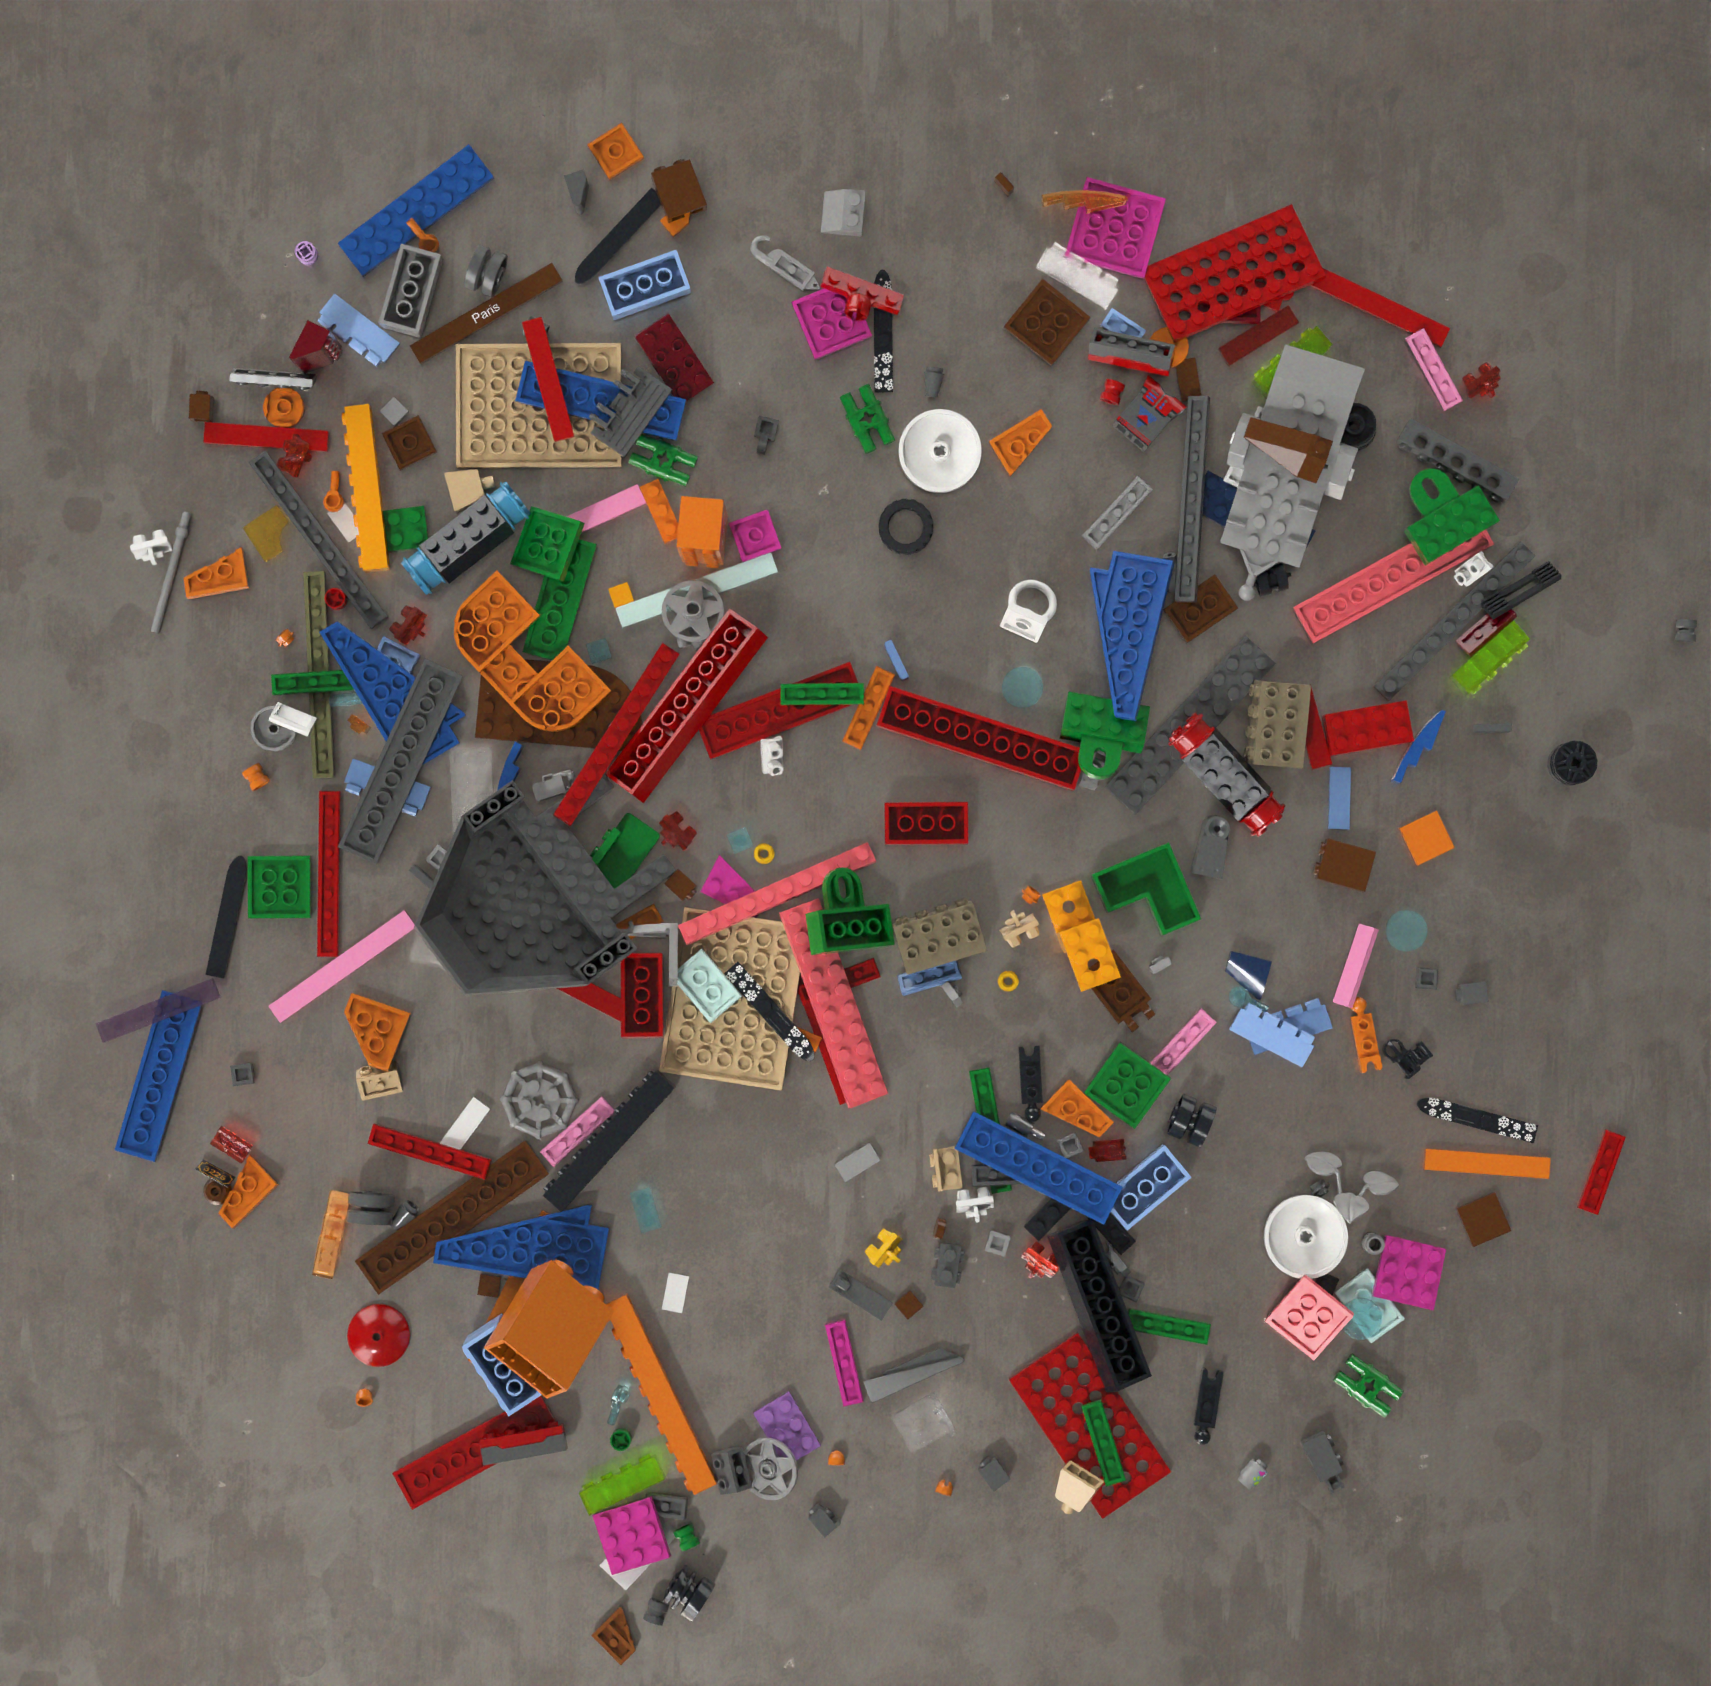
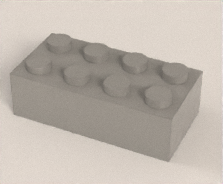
[378,244,444,338]

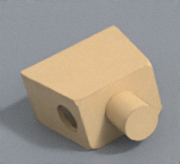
[444,469,496,513]
[1055,1460,1104,1514]

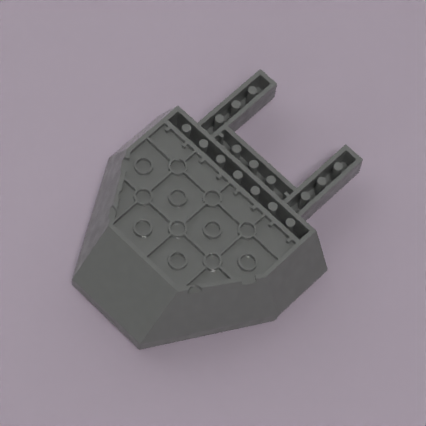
[414,774,676,996]

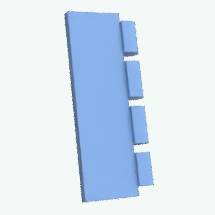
[318,293,400,367]
[1229,1003,1315,1067]

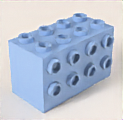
[462,1313,542,1416]

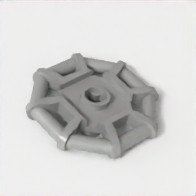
[500,1061,579,1139]

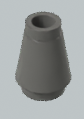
[924,367,944,397]
[390,1200,419,1231]

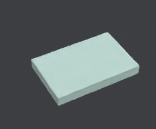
[677,949,742,1023]
[1334,1268,1405,1343]

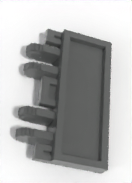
[589,366,673,458]

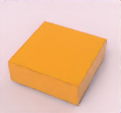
[608,582,634,608]

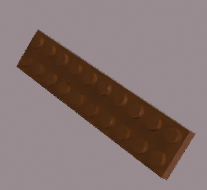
[355,1140,549,1295]

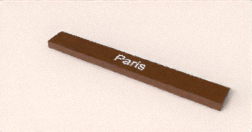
[410,263,563,364]

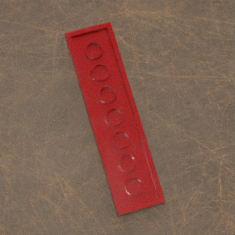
[699,662,865,760]
[392,1395,555,1510]

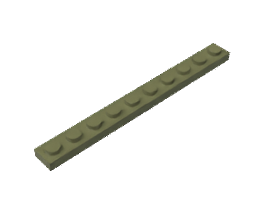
[303,571,335,779]

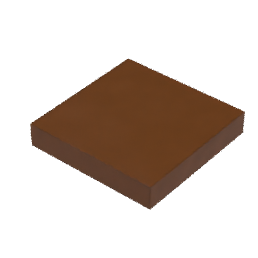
[382,415,437,471]
[1456,1192,1511,1247]

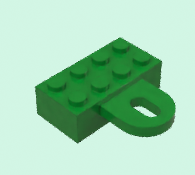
[1404,468,1500,566]
[1059,691,1150,779]
[805,868,895,955]

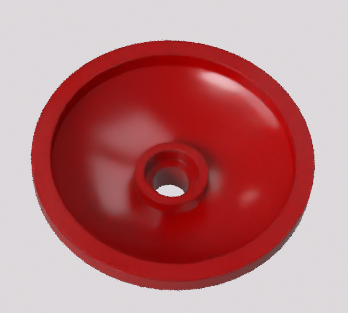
[347,1304,410,1367]

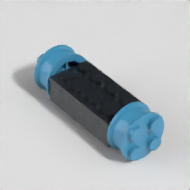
[401,481,531,595]

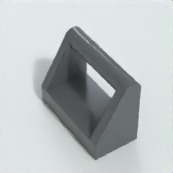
[564,169,589,215]

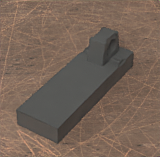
[829,1269,892,1321]

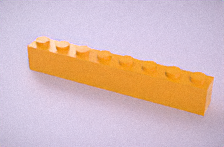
[342,404,390,573]

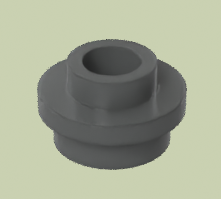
[1310,1179,1330,1197]

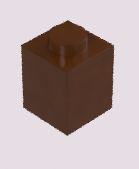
[188,391,214,422]
[664,869,697,901]

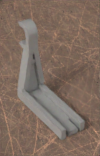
[613,920,679,986]

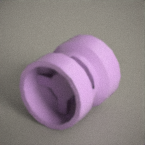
[295,241,318,265]

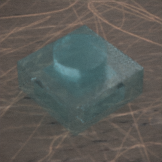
[586,638,612,664]
[726,827,753,854]

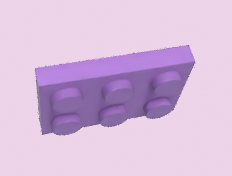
[753,1391,821,1461]

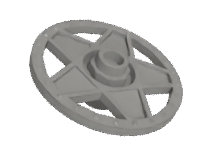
[662,580,724,642]
[744,1438,798,1500]

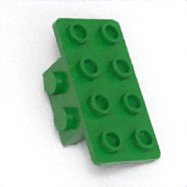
[590,813,660,889]

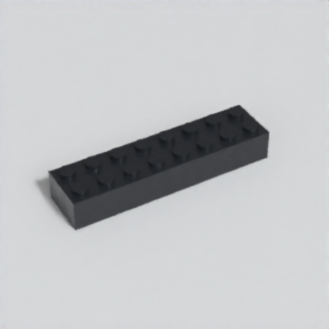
[542,1070,676,1212]
[1047,1219,1152,1393]

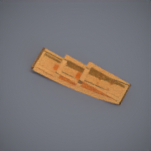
[1041,190,1128,214]
[312,1190,349,1279]

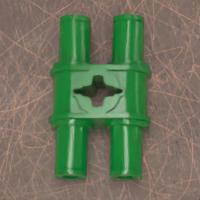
[840,384,895,454]
[629,434,698,487]
[1333,1354,1404,1418]

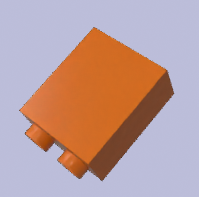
[484,1260,614,1398]

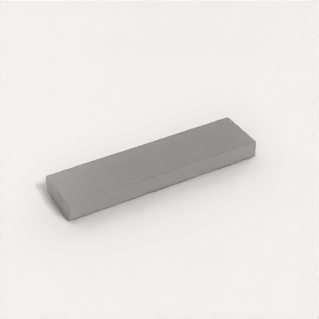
[1082,476,1153,550]

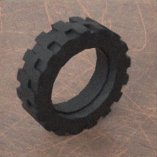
[879,498,933,555]

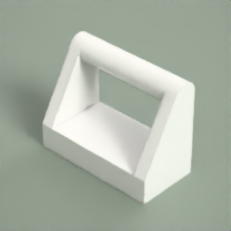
[268,702,317,737]

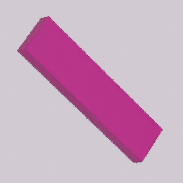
[825,1320,864,1407]

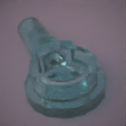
[1228,986,1269,1013]
[607,1385,630,1425]

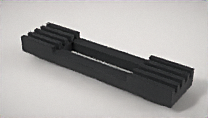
[1481,561,1561,620]

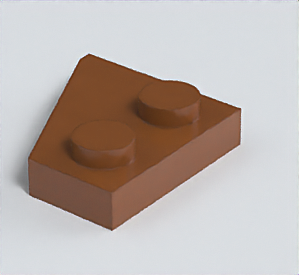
[591,1606,636,1665]

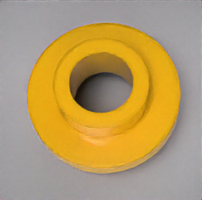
[754,843,775,864]
[998,971,1019,992]

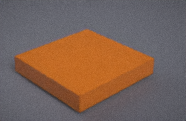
[587,123,644,180]
[1399,810,1455,866]

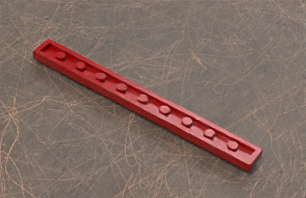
[553,643,679,826]

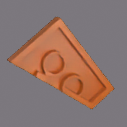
[989,409,1052,477]
[184,547,249,599]
[1040,1079,1114,1137]
[218,1155,279,1229]

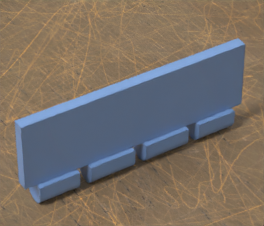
[344,759,431,816]
[1249,998,1333,1055]

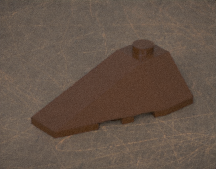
[1244,417,1333,484]

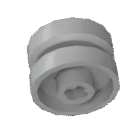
[250,706,297,752]

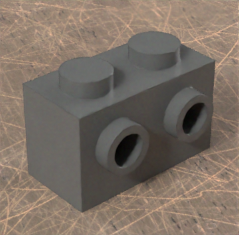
[931,1242,965,1288]
[711,1447,752,1495]

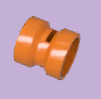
[242,763,271,791]

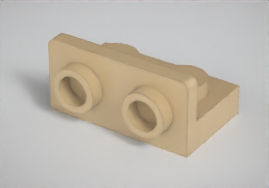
[356,1061,403,1101]
[929,1147,963,1192]

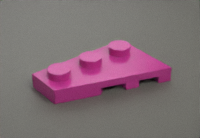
[700,855,759,918]

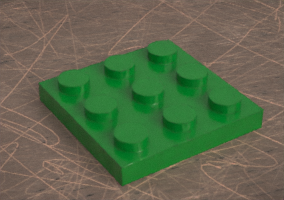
[510,506,585,582]
[248,856,311,919]
[1084,1042,1171,1129]

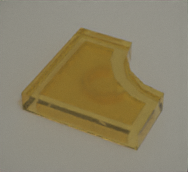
[242,505,289,562]

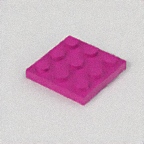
[791,289,872,360]
[1372,1235,1446,1310]
[592,1496,671,1575]

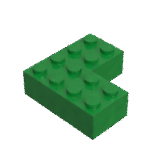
[1091,842,1201,936]

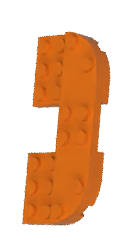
[454,570,611,732]

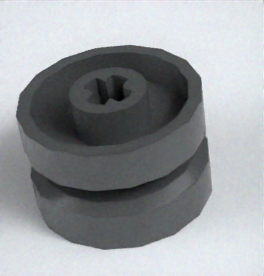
[464,245,508,298]
[346,1191,395,1225]

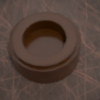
[933,1218,946,1240]

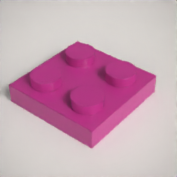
[729,509,782,562]

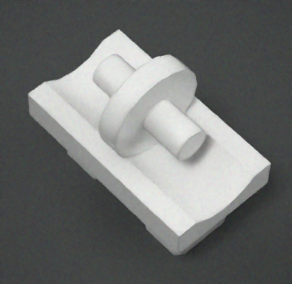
[130,530,173,565]
[1454,550,1494,587]
[760,736,783,776]
[956,1187,994,1223]

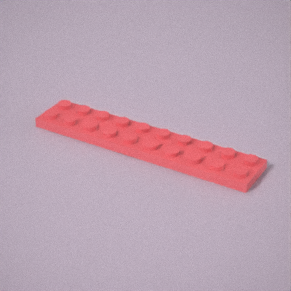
[1293,530,1494,644]
[779,898,888,1108]

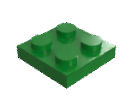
[383,506,429,552]

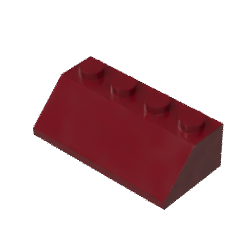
[289,320,343,373]

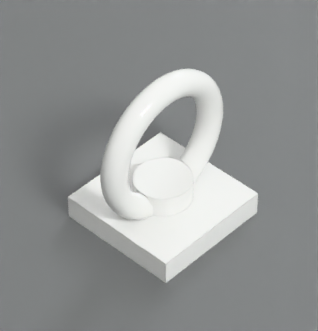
[1000,580,1057,643]

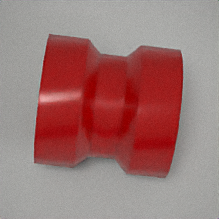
[1100,379,1125,405]
[324,588,348,610]

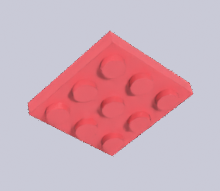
[1265,1274,1354,1360]

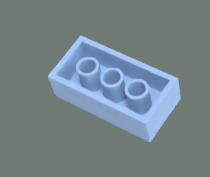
[598,250,691,320]
[1111,1144,1191,1231]

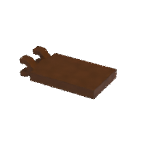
[1089,949,1155,1032]

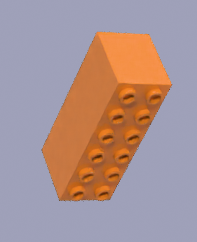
[676,496,728,568]

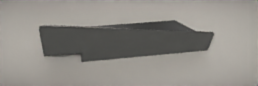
[863,1348,964,1403]

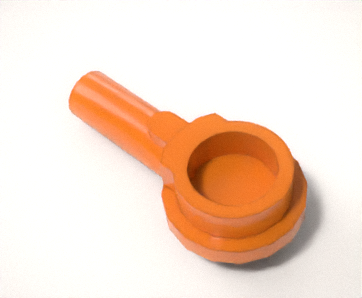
[406,218,439,253]
[323,471,344,512]

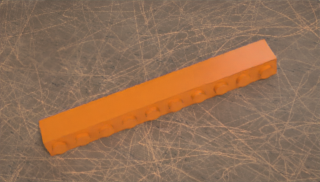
[606,1293,717,1495]

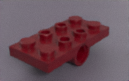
[634,313,714,401]

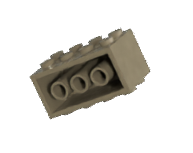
[1243,680,1311,769]
[892,898,987,975]

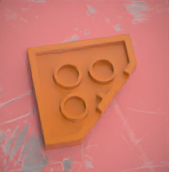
[344,993,410,1072]

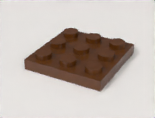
[1003,279,1091,366]

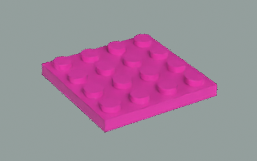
[1064,177,1166,279]

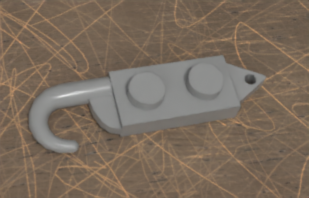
[751,235,820,291]

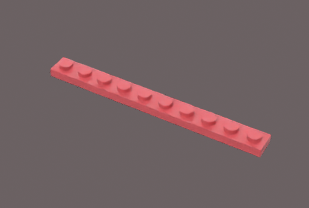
[678,842,876,946]

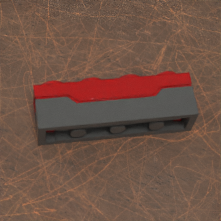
[1088,328,1175,376]
[479,1421,568,1466]

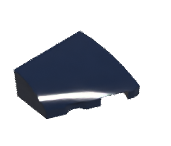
[1225,951,1272,1000]

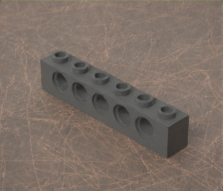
[1396,419,1519,504]

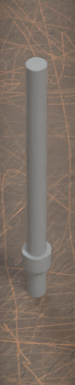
[151,512,191,633]

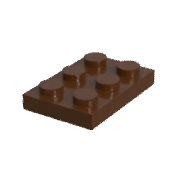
[1163,574,1238,644]

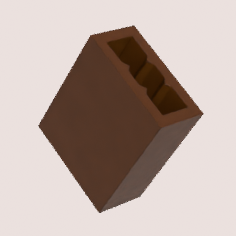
[651,159,707,223]
[1313,839,1376,892]

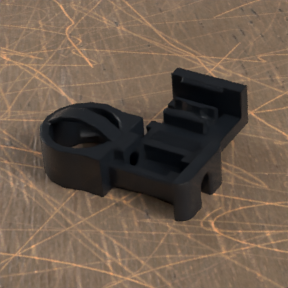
[1383,1039,1433,1079]

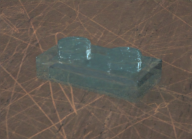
[630,1187,662,1233]

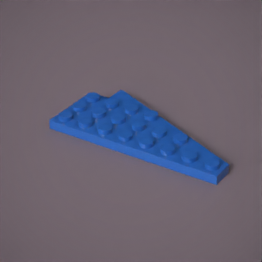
[1090,551,1174,721]
[319,621,466,765]
[433,1205,609,1290]

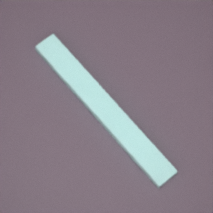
[615,553,778,628]

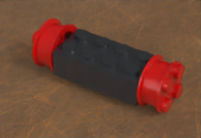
[1168,713,1286,837]

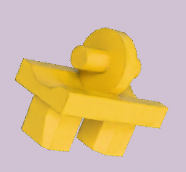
[865,1229,903,1268]

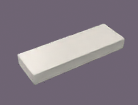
[440,1097,491,1150]

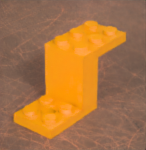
[1042,880,1121,992]

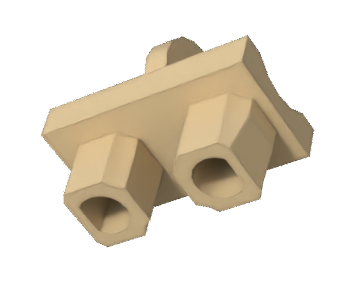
[999,911,1039,948]

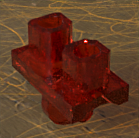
[1462,362,1501,399]
[277,434,312,477]
[389,605,427,645]
[659,811,697,851]
[210,1126,253,1164]
[1088,1139,1127,1162]
[1020,1242,1059,1279]

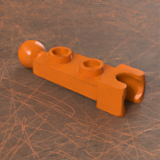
[1350,997,1382,1073]

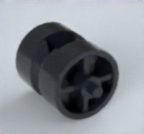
[1253,563,1291,597]

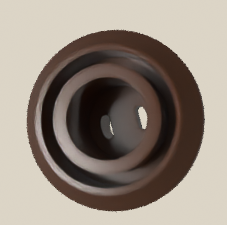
[203,1179,232,1205]

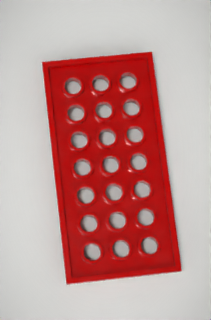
[1141,204,1326,343]
[1009,1332,1171,1519]

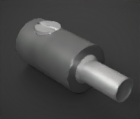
[1005,1112,1045,1140]

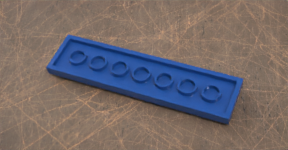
[338,144,494,277]
[515,361,686,441]
[115,990,203,1162]
[954,1111,1123,1225]

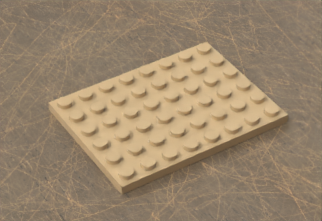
[456,343,622,468]
[659,907,800,1091]

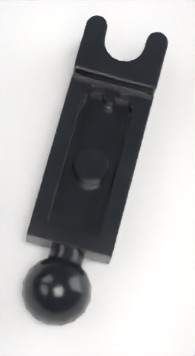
[1018,1046,1043,1122]
[1193,1367,1223,1445]

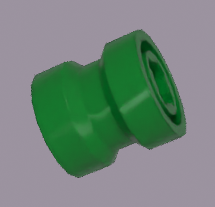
[610,1428,632,1451]
[673,1523,700,1551]

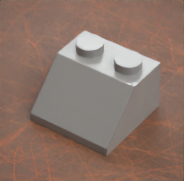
[821,189,866,237]

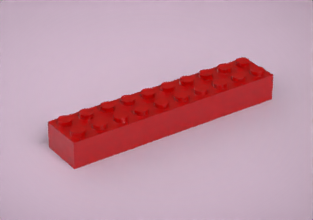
[605,609,768,803]
[877,686,1081,791]

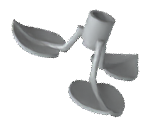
[1304,1152,1399,1224]

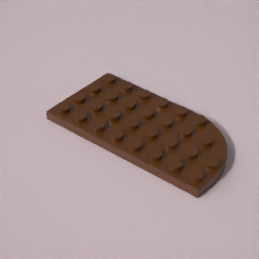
[475,659,642,751]

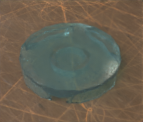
[1002,667,1043,708]
[1386,910,1428,952]
[1343,1298,1382,1340]

